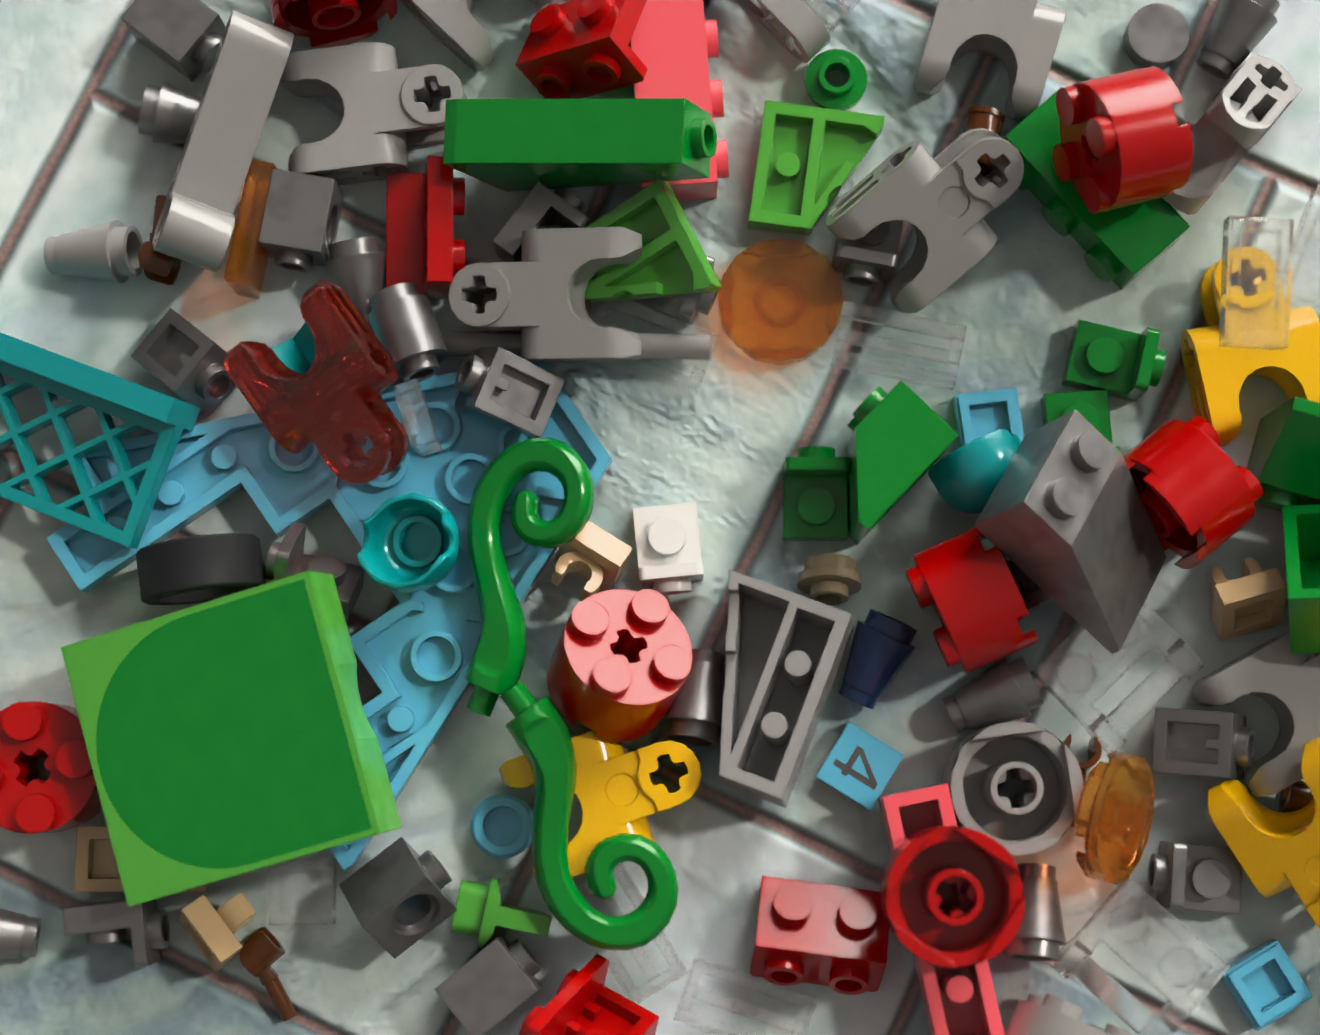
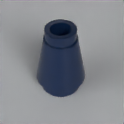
[838,609,917,709]

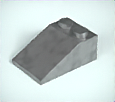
[974,409,1167,654]

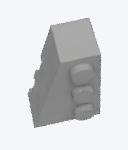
[719,570,853,808]

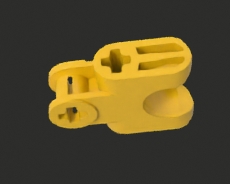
[1181,247,1320,447]
[499,730,702,882]
[1208,736,1320,929]

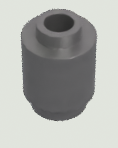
[368,283,448,383]

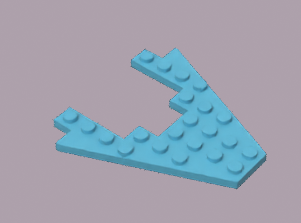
[46,362,612,871]

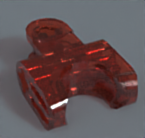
[224,280,408,484]

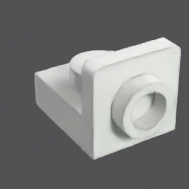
[632,502,704,595]

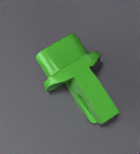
[451,878,552,948]

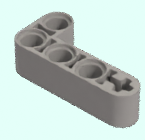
[152,10,294,272]

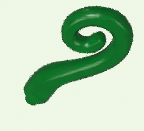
[464,438,594,717]
[500,681,679,951]

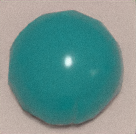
[928,429,1021,514]
[357,492,459,593]

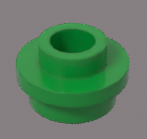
[805,49,867,111]

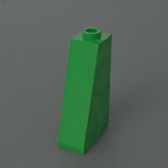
[443,98,717,192]

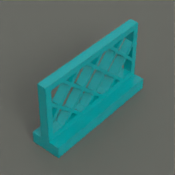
[0,333,201,549]

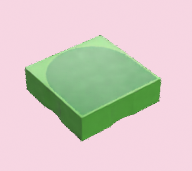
[61,570,402,907]

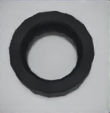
[136,533,266,606]

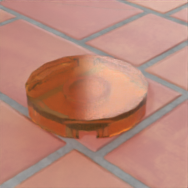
[717,238,843,365]
[1075,750,1155,885]

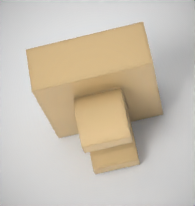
[551,521,632,601]
[1210,557,1287,641]
[177,892,257,972]

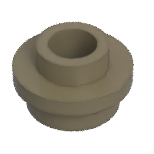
[797,553,862,605]

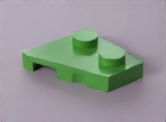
[748,100,885,235]
[584,179,722,303]

